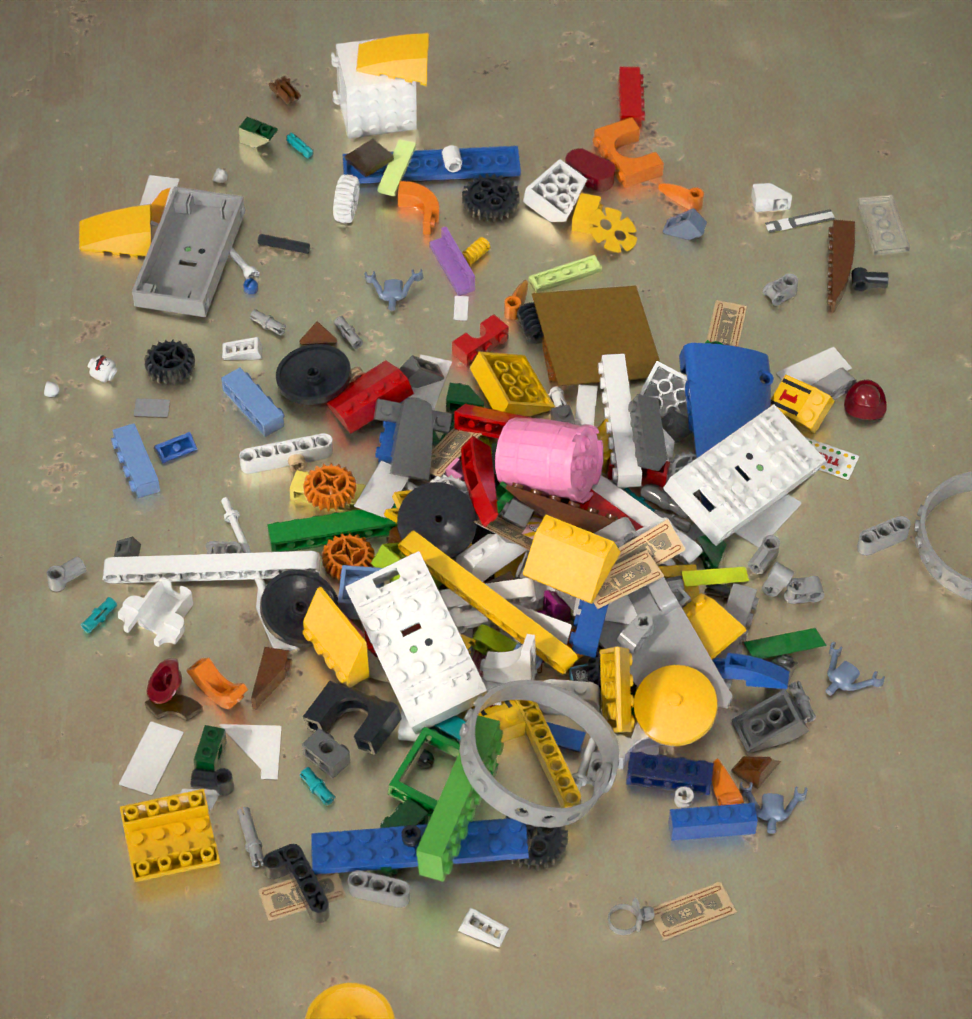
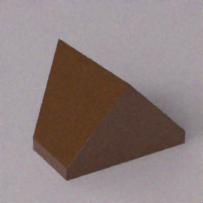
[299,321,337,344]
[731,756,781,789]

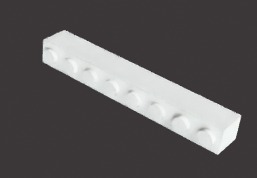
[598,354,642,487]

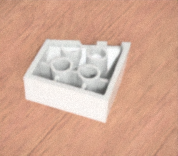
[523,159,587,222]
[639,361,688,417]

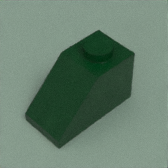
[446,383,484,413]

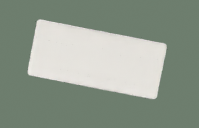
[454,296,469,321]

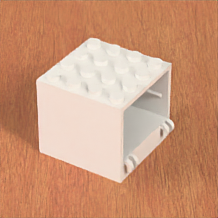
[331,38,417,139]

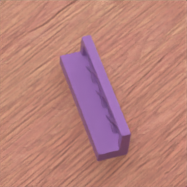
[430,227,475,296]

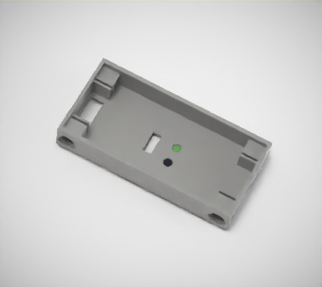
[132,187,245,317]

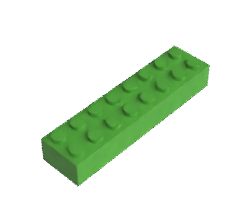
[416,715,504,882]

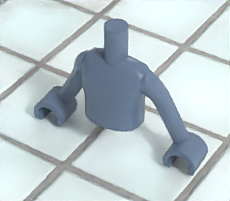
[364,269,423,311]
[825,642,885,696]
[739,781,807,834]

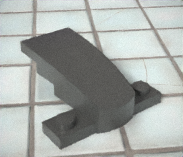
[374,398,452,481]

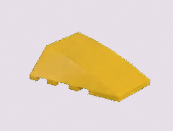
[357,33,430,86]
[79,204,152,258]

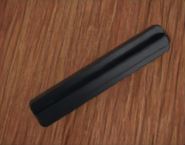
[258,234,310,254]

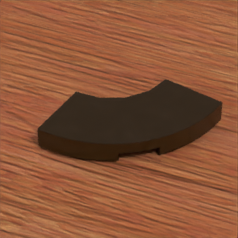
[145,694,203,721]

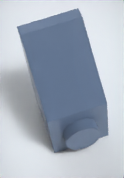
[662,208,707,240]

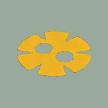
[589,207,637,253]

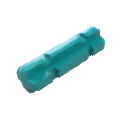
[286,133,314,158]

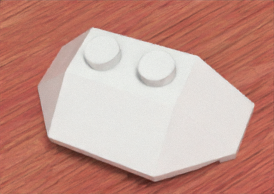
[456,534,527,582]

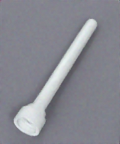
[229,248,260,279]

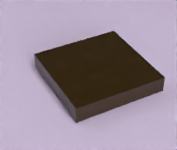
[345,138,394,177]

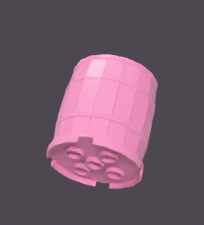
[495,417,603,503]

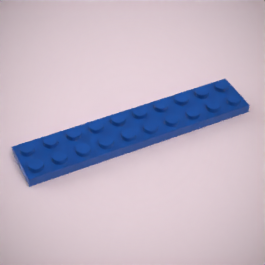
[343,146,521,184]
[311,818,529,874]

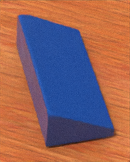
[153,432,198,463]
[540,722,586,753]

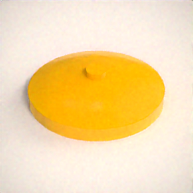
[634,665,718,746]
[305,983,395,1019]

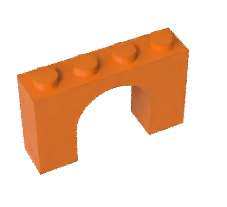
[593,117,664,188]

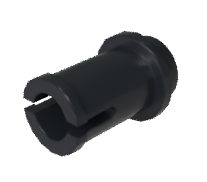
[705,583,731,599]

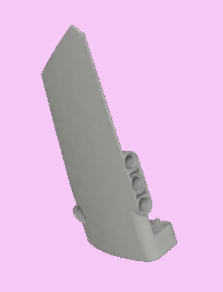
[554,517,733,708]

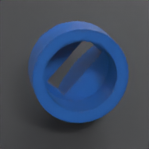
[243,278,258,294]

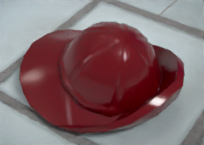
[844,379,887,420]
[147,658,182,704]

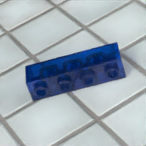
[626,752,714,795]

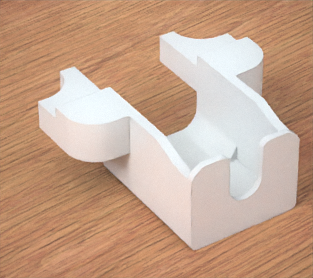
[118,577,193,647]

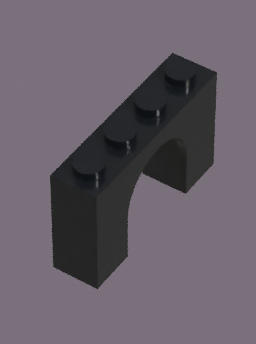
[303,681,402,755]

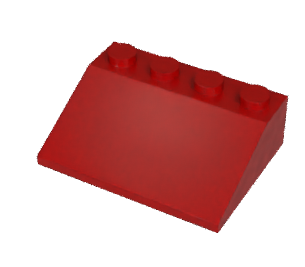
[324,360,414,434]

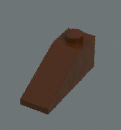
[251,647,292,709]

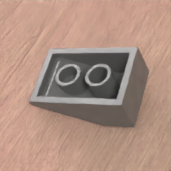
[732,689,809,754]

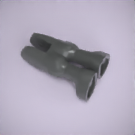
[640,483,700,519]

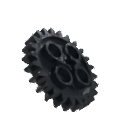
[462,174,520,221]
[506,808,568,870]

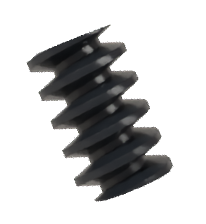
[517,302,545,344]

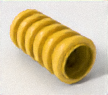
[462,237,491,266]

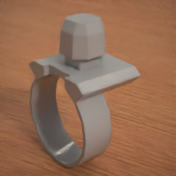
[608,897,654,935]

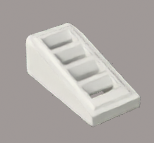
[222,337,263,360]
[458,908,509,947]

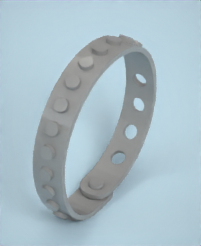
[914,472,972,601]
[460,680,619,828]

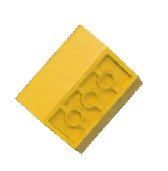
[120,789,220,882]

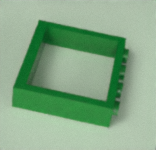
[387,727,499,816]

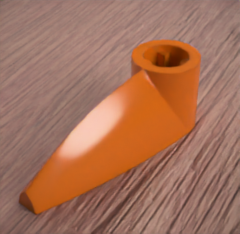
[658,184,704,211]
[504,280,528,320]
[712,759,744,806]

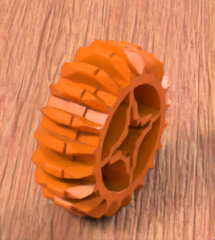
[303,462,357,512]
[321,533,375,582]

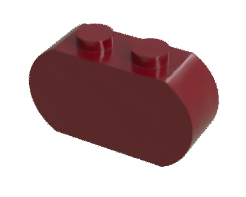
[565,148,615,192]

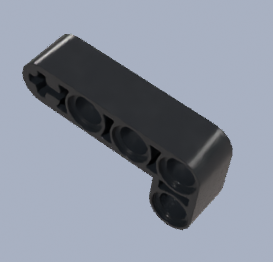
[263,844,330,923]

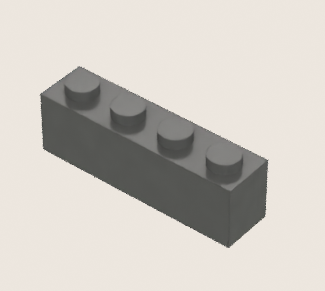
[628,394,668,471]

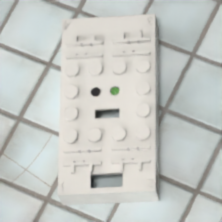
[663,405,826,546]
[345,551,487,734]

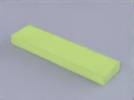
[378,139,416,196]
[529,255,602,293]

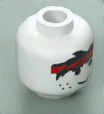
[88,355,117,383]

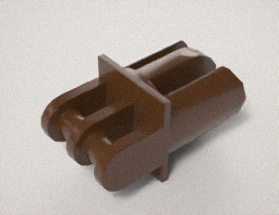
[269,76,301,105]

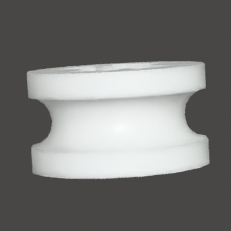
[674,787,694,808]

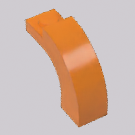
[398,181,439,235]
[186,658,248,709]

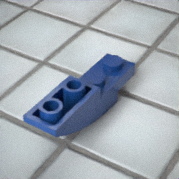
[712,653,790,689]

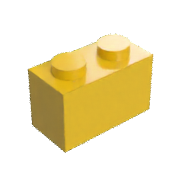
[572,193,604,234]

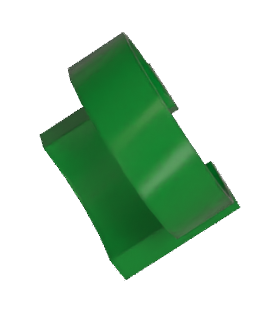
[496,481,515,514]

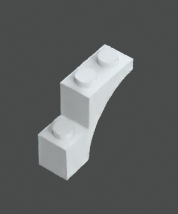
[615,722,675,770]

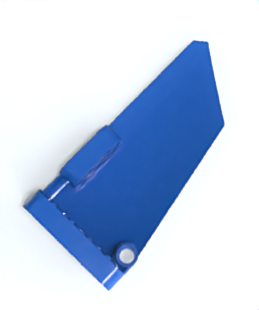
[679,343,774,513]

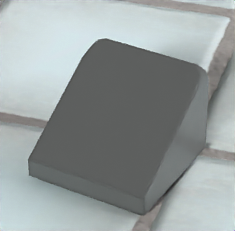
[114,536,141,557]

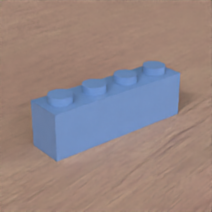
[221,368,285,437]
[111,423,160,498]

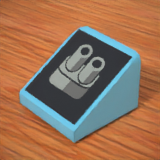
[569,664,590,682]

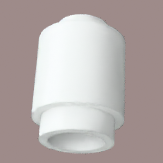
[442,146,462,172]

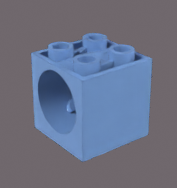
[338,565,384,620]

